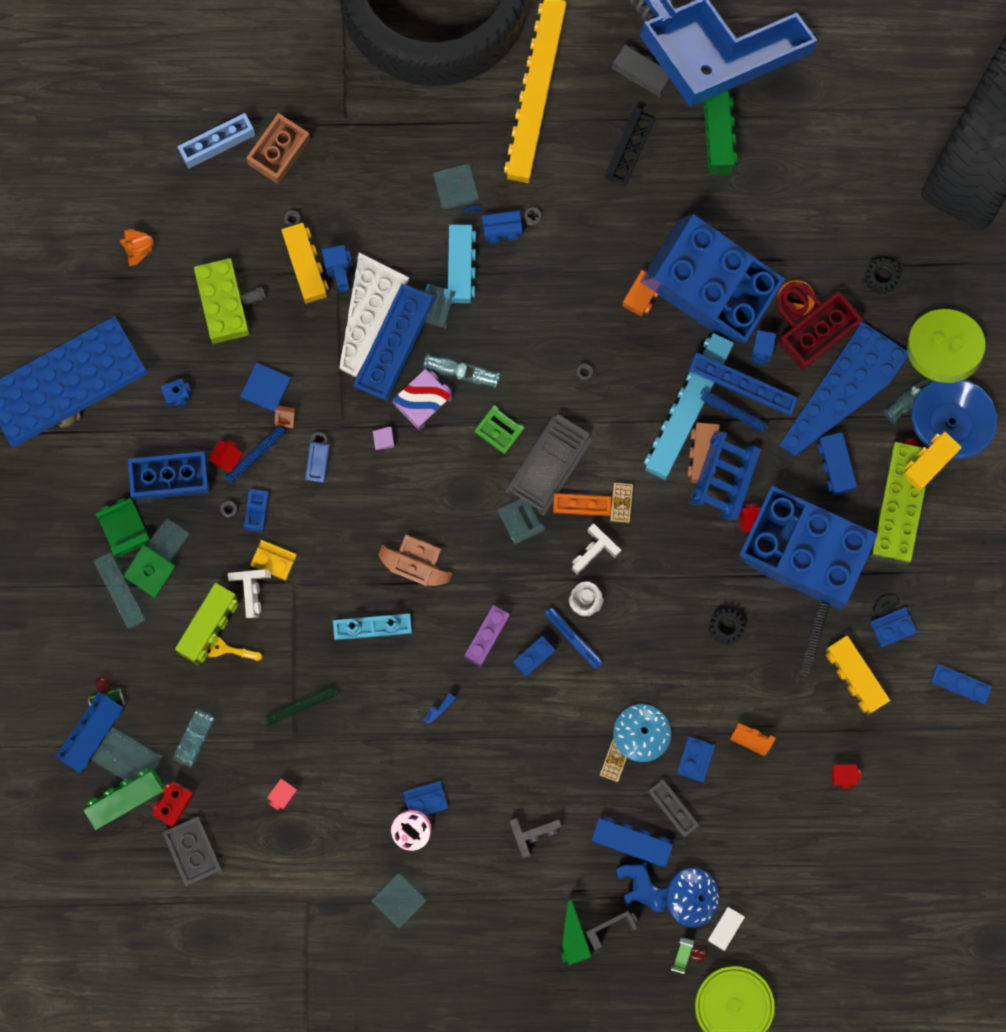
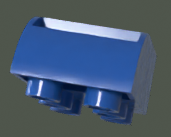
[640,214,785,343]
[740,486,878,610]

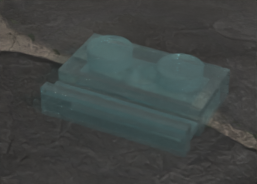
[147,518,190,562]

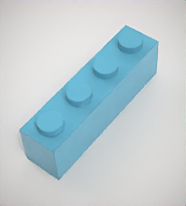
[448,225,476,303]

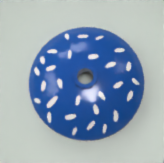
[666,868,719,927]

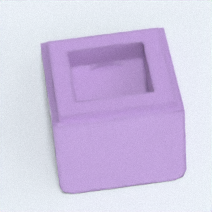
[373,427,394,450]

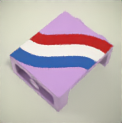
[392,369,452,431]

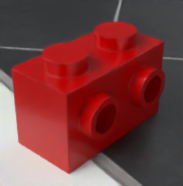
[152,781,195,827]

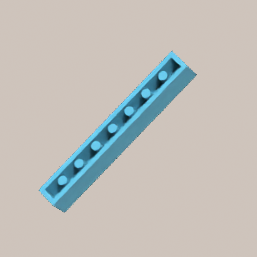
[644,333,734,480]

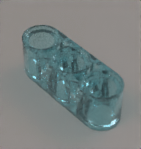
[173,709,215,768]

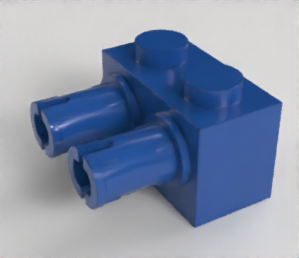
[322,245,352,292]

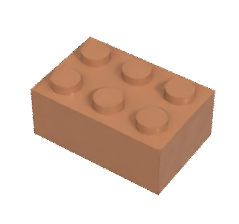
[246,113,311,185]

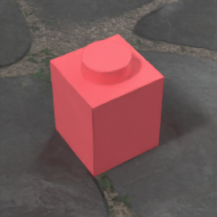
[267,779,298,810]

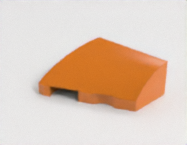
[730,723,775,756]

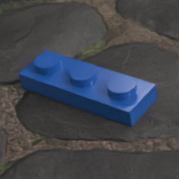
[930,664,992,705]

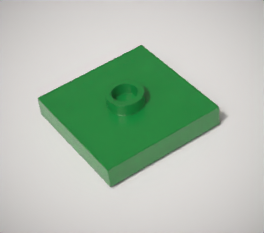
[124,544,176,598]

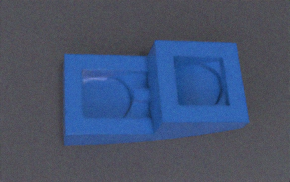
[244,489,269,532]

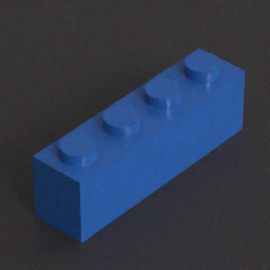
[55,691,123,773]
[591,817,673,868]

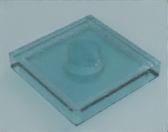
[433,164,479,210]
[372,873,427,929]

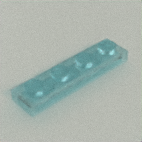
[93,552,146,630]

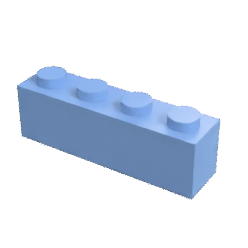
[178,113,255,169]

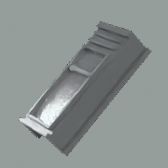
[505,414,593,516]

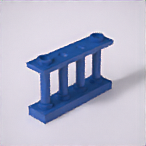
[690,432,761,521]

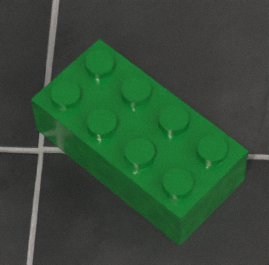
[704,91,737,176]

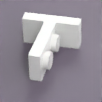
[572,523,621,575]
[228,569,271,618]

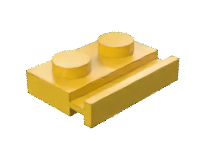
[250,540,297,581]

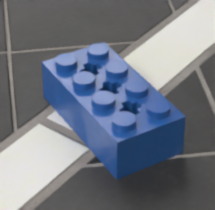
[128,451,210,501]

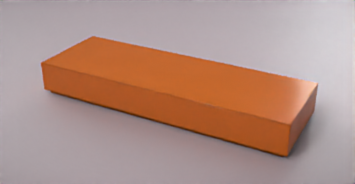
[553,493,611,516]

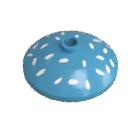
[613,704,671,762]

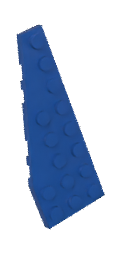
[779,322,908,457]

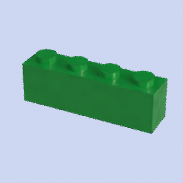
[83,767,164,830]

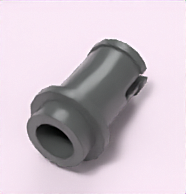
[241,287,266,307]

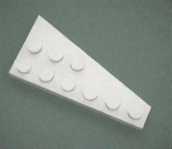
[339,253,409,378]

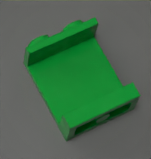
[96,498,151,558]

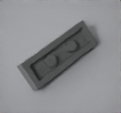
[648,780,700,838]

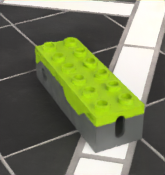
[869,438,926,566]

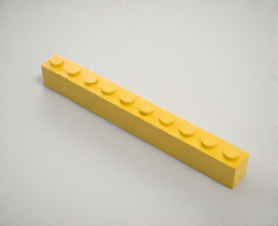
[504,0,566,183]

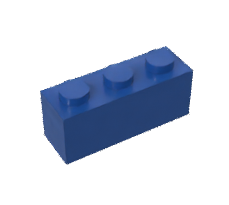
[816,433,857,496]

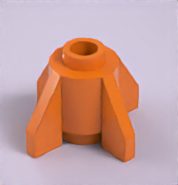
[120,229,154,266]

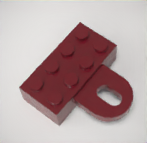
[777,284,863,371]

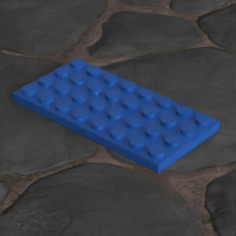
[0,316,148,448]

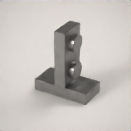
[509,818,562,859]

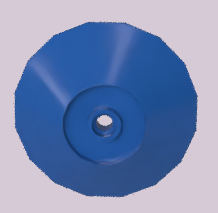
[911,379,998,459]

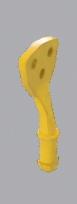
[208,637,262,661]

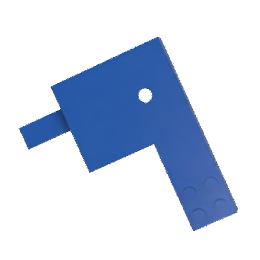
[639,0,817,107]

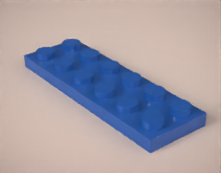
[353,283,436,401]

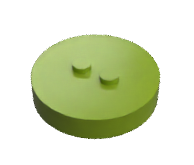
[907,309,985,383]
[694,966,775,1032]

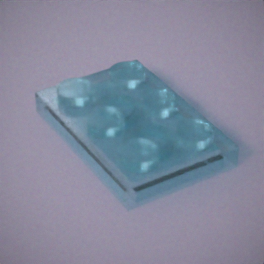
[92,727,162,780]

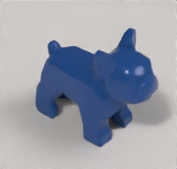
[616,862,668,913]

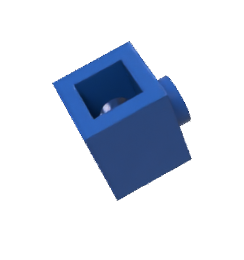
[161,378,192,408]

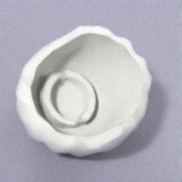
[569,582,604,617]

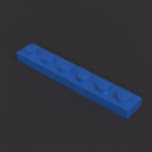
[687,353,798,416]

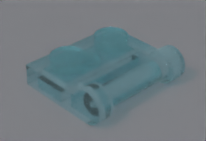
[425,284,456,328]
[497,499,545,545]

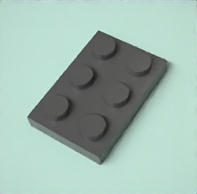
[162,817,222,886]

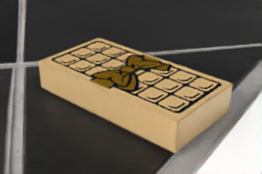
[610,483,633,523]
[600,739,627,782]

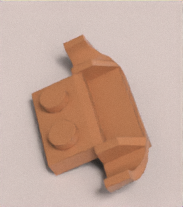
[378,534,452,586]

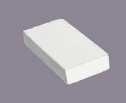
[707,907,745,951]

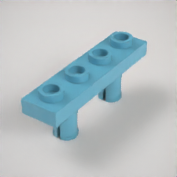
[333,614,412,640]

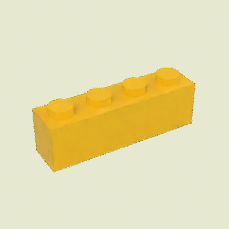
[281,223,329,304]
[826,636,890,715]

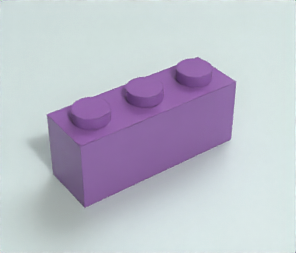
[464,605,510,667]

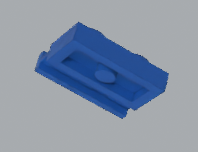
[870,607,917,648]
[676,737,715,783]
[403,781,448,818]

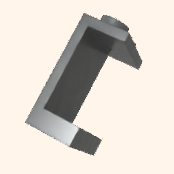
[585,911,639,951]

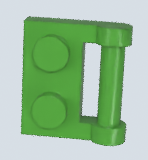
[474,405,525,455]

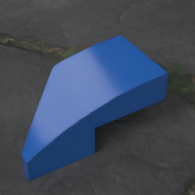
[424,693,456,724]

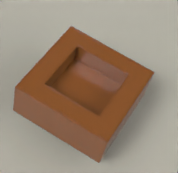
[274,406,296,428]

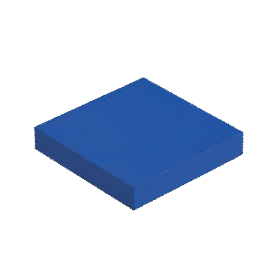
[240,363,291,413]

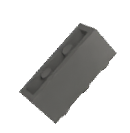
[612,45,671,97]

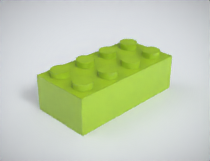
[194,258,249,344]
[175,583,239,666]

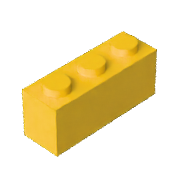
[903,432,962,492]

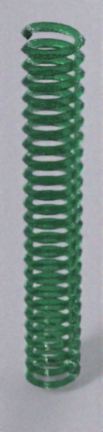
[266,686,338,726]

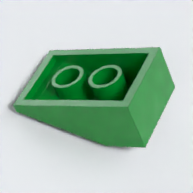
[560,900,591,965]

